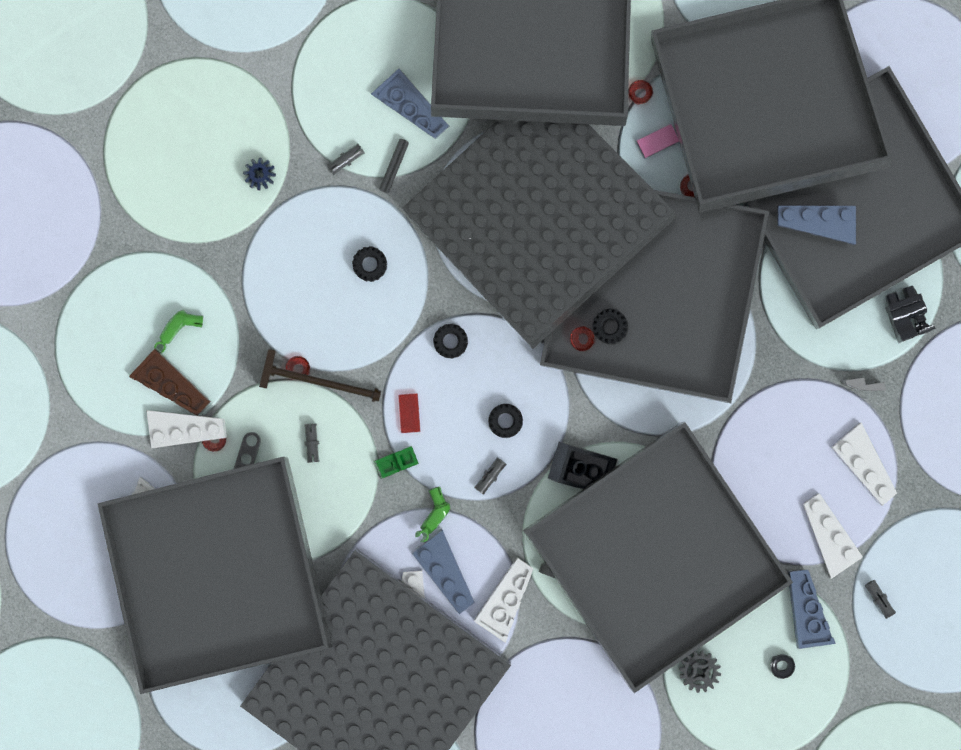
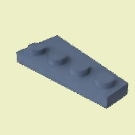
[371,69,450,139]
[777,206,856,245]
[412,530,475,614]
[788,569,836,649]

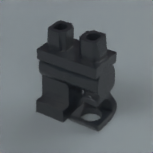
[885,285,936,343]

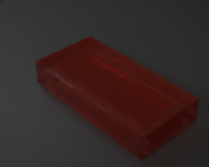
[399,394,421,433]

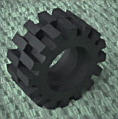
[352,246,387,282]
[592,308,628,344]
[433,324,468,359]
[488,404,523,438]

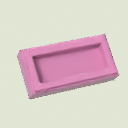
[636,124,679,158]

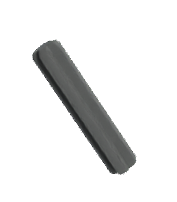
[379,139,409,193]

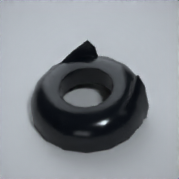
[770,654,795,679]

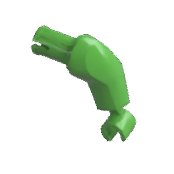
[154,310,204,353]
[415,486,450,542]

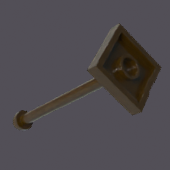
[259,349,381,402]

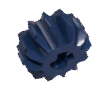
[243,158,276,191]

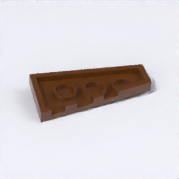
[129,349,211,416]

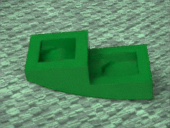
[374,446,419,479]

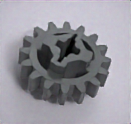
[679,650,721,693]

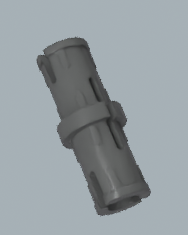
[327,144,365,175]
[304,424,320,463]
[474,457,507,495]
[865,580,896,619]

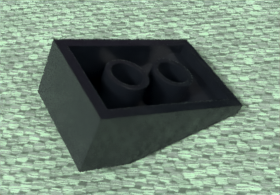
[548,442,618,489]

